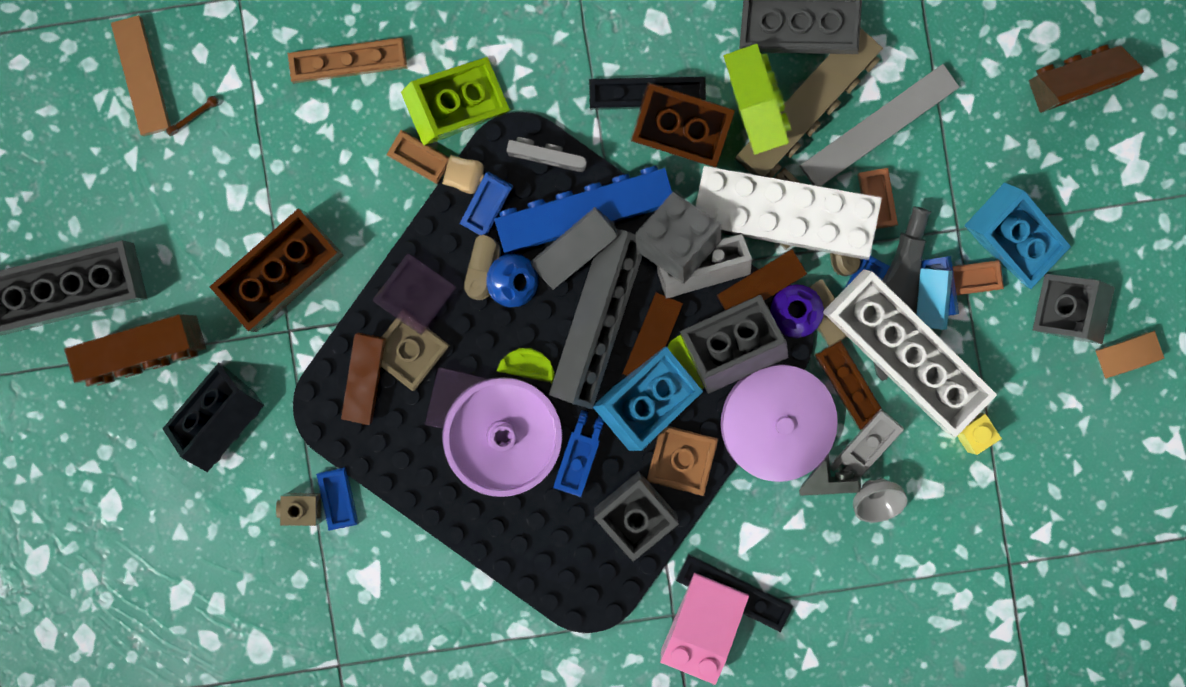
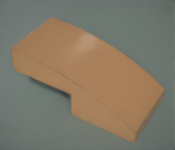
[1096,330,1165,379]

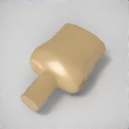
[442,155,484,194]

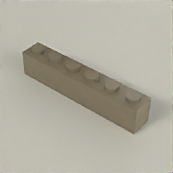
[735,27,883,178]

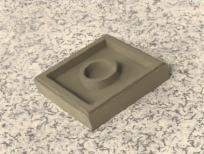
[381,309,450,391]

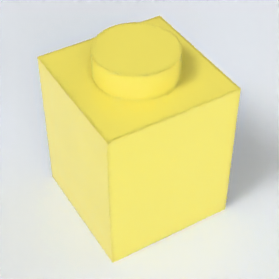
[957,413,1002,455]

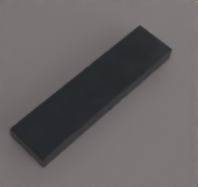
[589,76,706,110]
[675,554,793,632]

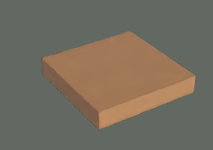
[647,426,718,496]

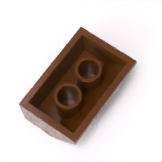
[1029,44,1144,113]

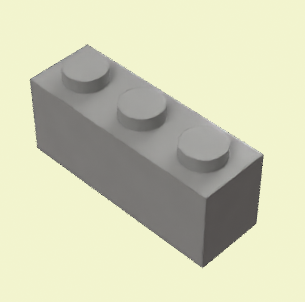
[657,234,752,299]

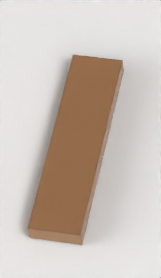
[111,15,171,136]
[287,37,408,84]

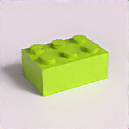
[723,44,791,155]

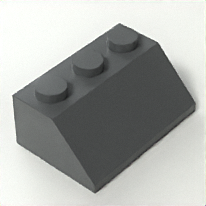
[680,295,788,394]

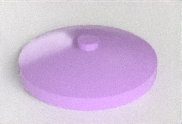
[721,364,838,482]
[443,377,562,497]

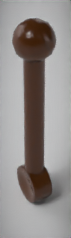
[166,96,218,136]

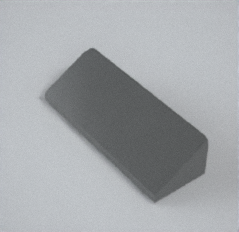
[530,207,618,289]

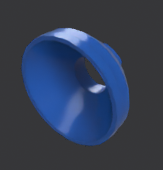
[486,253,538,307]

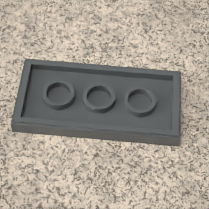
[739,0,862,54]

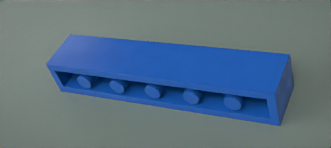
[494,166,672,254]

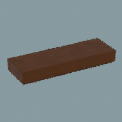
[716,249,807,311]
[622,293,683,376]
[341,332,386,425]
[814,341,882,430]

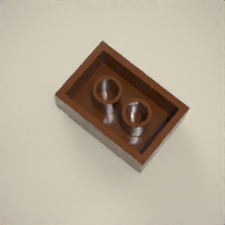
[630,82,735,168]

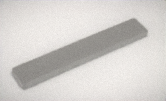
[799,64,960,187]

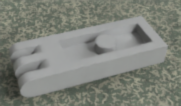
[506,137,586,172]
[830,409,904,477]

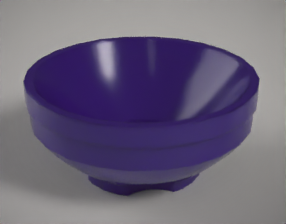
[770,284,824,338]

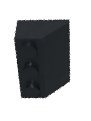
[162,362,264,472]

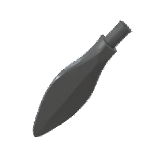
[874,206,931,381]

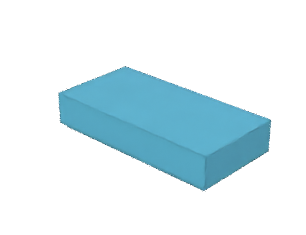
[916,268,953,330]

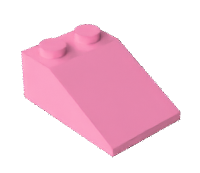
[660,572,749,685]

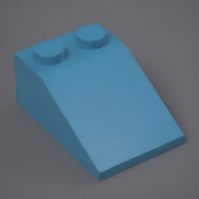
[964,183,1071,289]
[593,347,703,451]

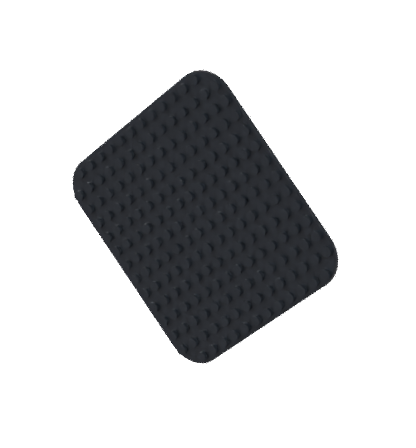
[293,112,814,633]

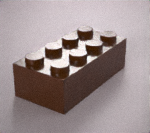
[209,208,344,332]
[64,314,206,387]

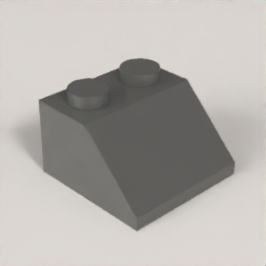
[1033,274,1115,344]

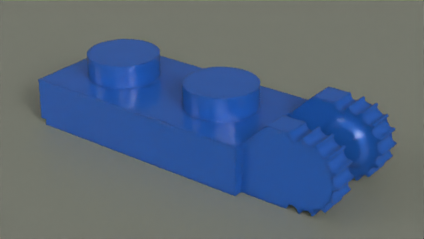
[553,410,604,497]

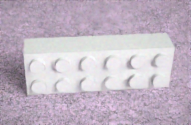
[695,166,882,260]
[823,269,997,438]

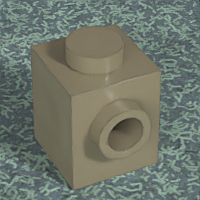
[276,493,322,526]

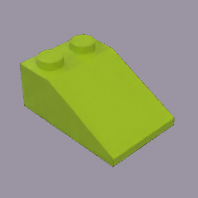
[401,57,510,146]

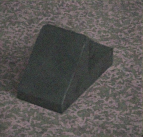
[799,454,861,496]

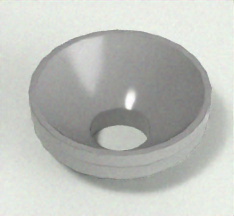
[853,478,907,523]

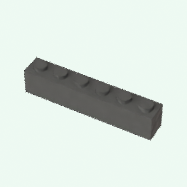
[549,229,643,409]

